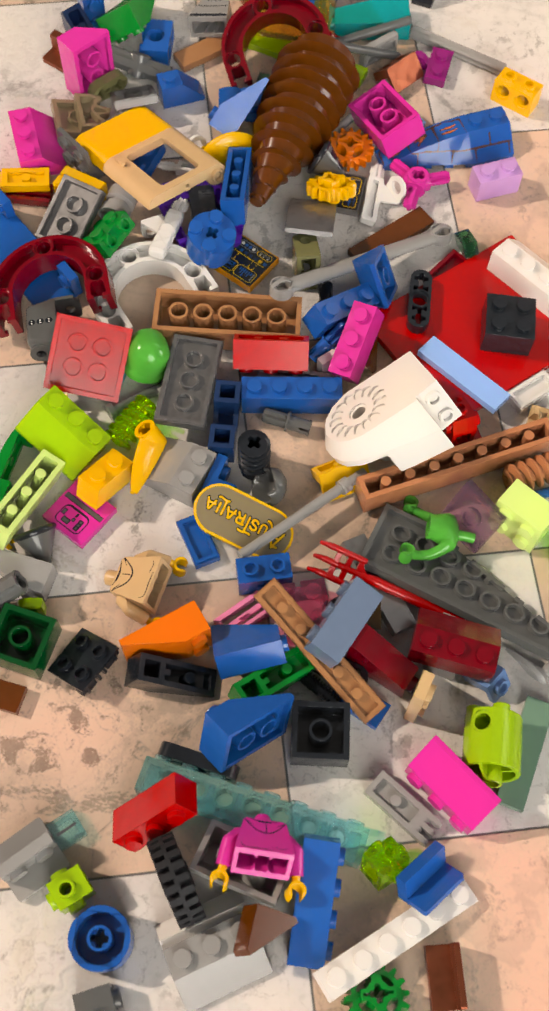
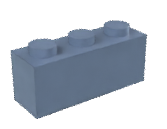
[304,576,384,668]

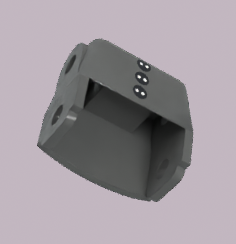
[26,295,83,361]

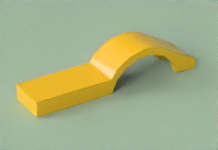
[0,167,50,192]

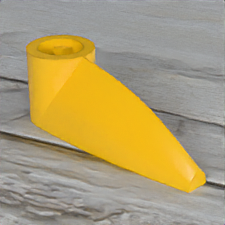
[130,419,167,494]

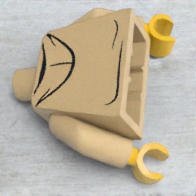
[104,550,188,625]

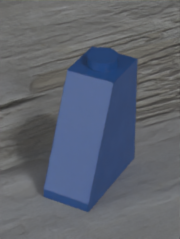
[210,624,290,680]

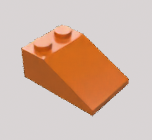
[119,600,212,662]

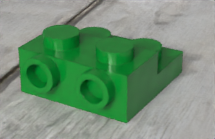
[83,211,135,258]

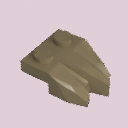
[50,93,111,139]

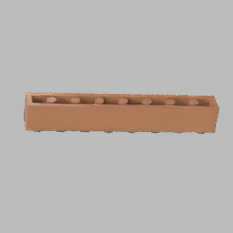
[354,417,549,513]

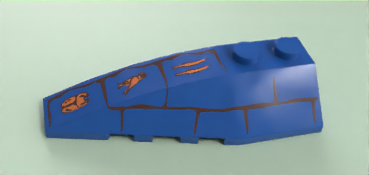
[374,106,514,171]

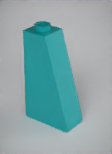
[329,0,411,40]

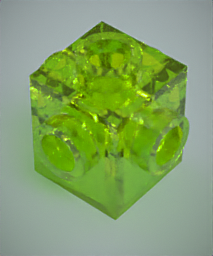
[360,836,410,892]

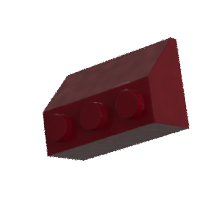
[407,607,501,683]

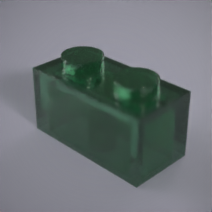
[455,229,479,258]

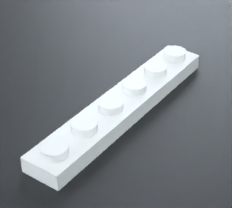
[313,879,478,1003]

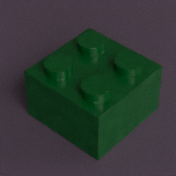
[0,602,62,680]

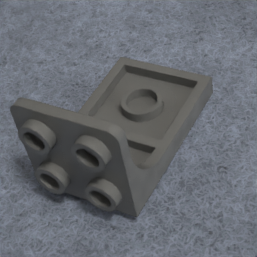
[56,111,121,179]

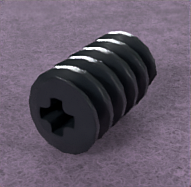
[238,429,271,480]

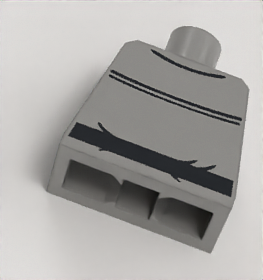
[188,0,232,37]

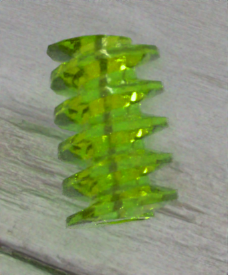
[105,394,156,451]

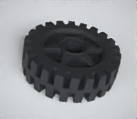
[147,831,207,929]

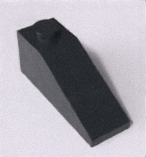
[124,652,217,698]

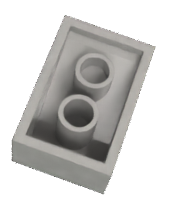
[144,437,217,508]

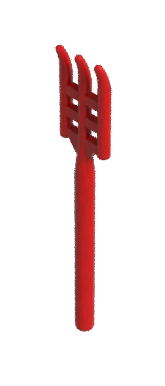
[307,540,464,619]

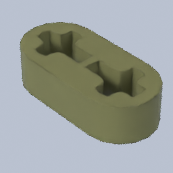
[88,69,128,102]

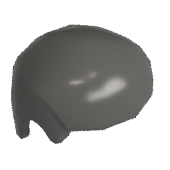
[252,467,287,506]

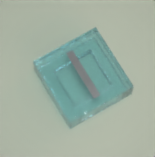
[46,809,88,852]

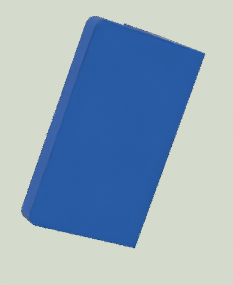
[396,840,464,916]

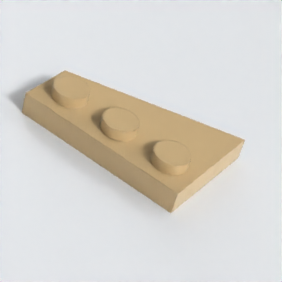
[403,670,437,723]

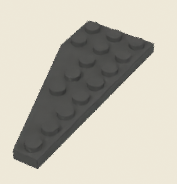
[356,503,549,660]

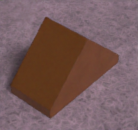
[233,903,299,957]

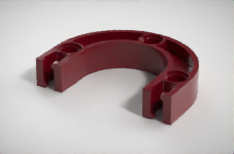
[221,0,331,88]
[0,235,118,338]

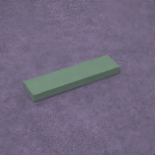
[496,695,549,813]

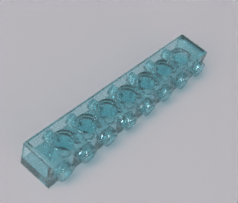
[134,754,370,869]

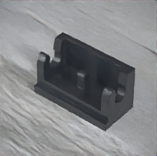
[188,185,216,219]

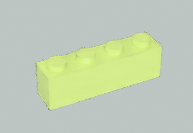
[0,449,65,550]

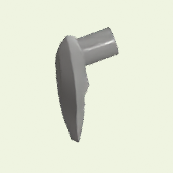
[505,647,549,684]

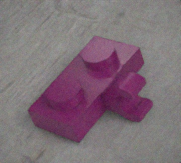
[416,46,454,88]

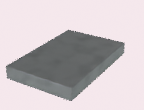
[34,174,106,239]

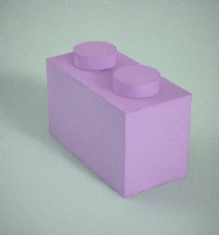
[468,157,523,202]

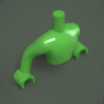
[398,495,476,564]

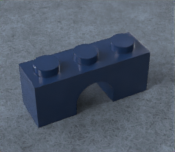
[208,379,242,463]

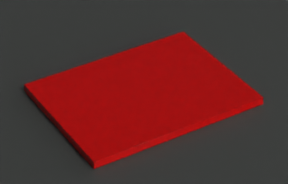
[377,235,549,411]

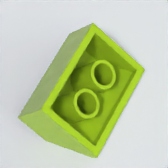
[15,385,112,481]

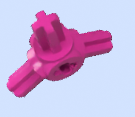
[390,159,450,211]

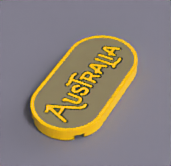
[193,483,294,557]

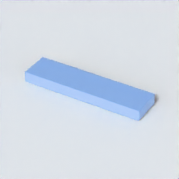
[417,336,511,414]

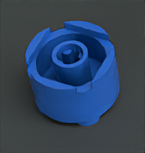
[186,209,236,269]
[68,905,134,974]

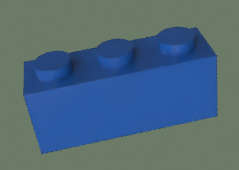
[302,282,380,339]

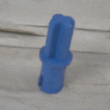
[309,320,346,363]

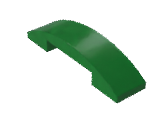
[0,429,34,502]

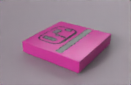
[42,479,117,549]

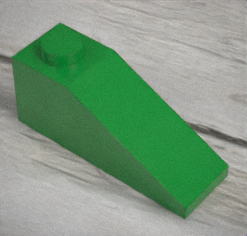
[228,647,315,699]

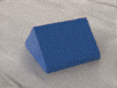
[352,244,398,309]

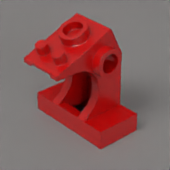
[442,393,482,446]

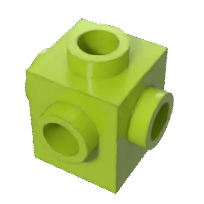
[45,864,96,915]

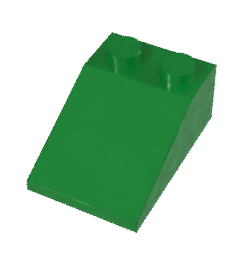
[96,0,155,44]

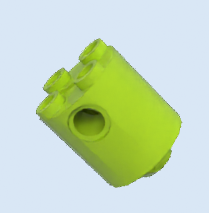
[462,702,523,788]

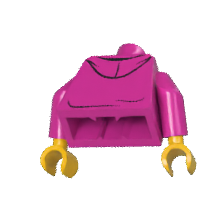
[209,814,307,903]

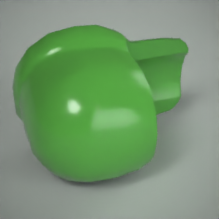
[124,328,170,384]

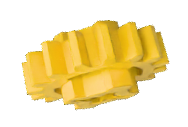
[306,172,357,204]

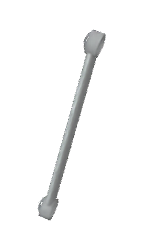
[269,223,453,301]

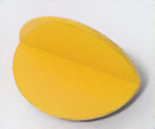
[201,132,254,167]

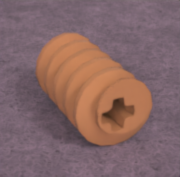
[502,452,549,490]

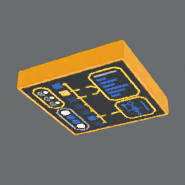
[214,235,279,293]

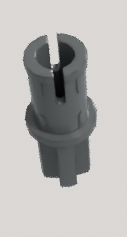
[262,408,312,436]

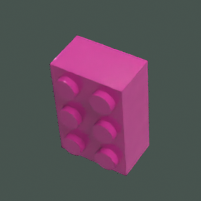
[348,79,425,159]

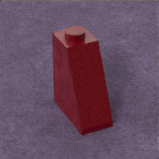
[346,624,419,698]

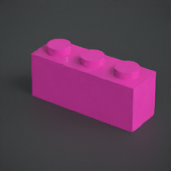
[327,300,385,385]

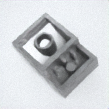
[284,198,337,237]

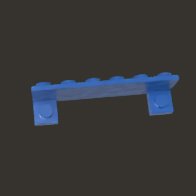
[0,189,83,305]

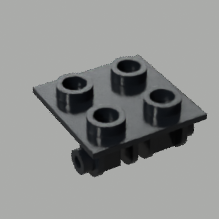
[48,628,119,696]

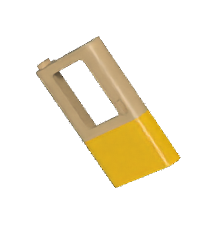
[76,106,225,210]

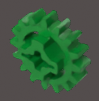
[341,966,410,1011]

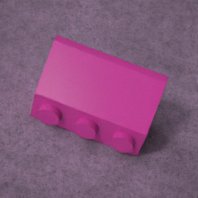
[57,27,114,95]
[8,107,67,176]
[405,735,502,835]

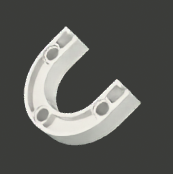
[95,241,219,335]

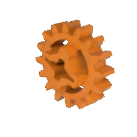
[330,127,374,172]

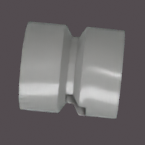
[99,183,138,219]

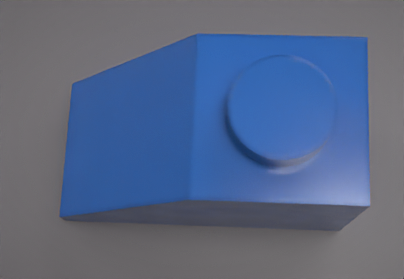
[156,69,205,109]

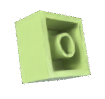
[488,478,549,554]

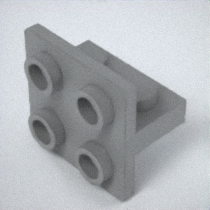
[0,818,71,902]

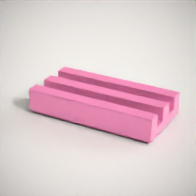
[213,590,269,625]

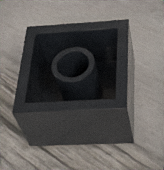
[480,293,536,356]
[290,700,350,768]

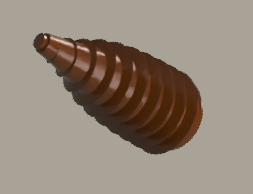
[249,32,360,207]

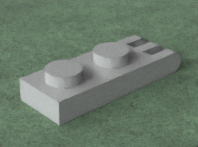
[363,770,443,847]

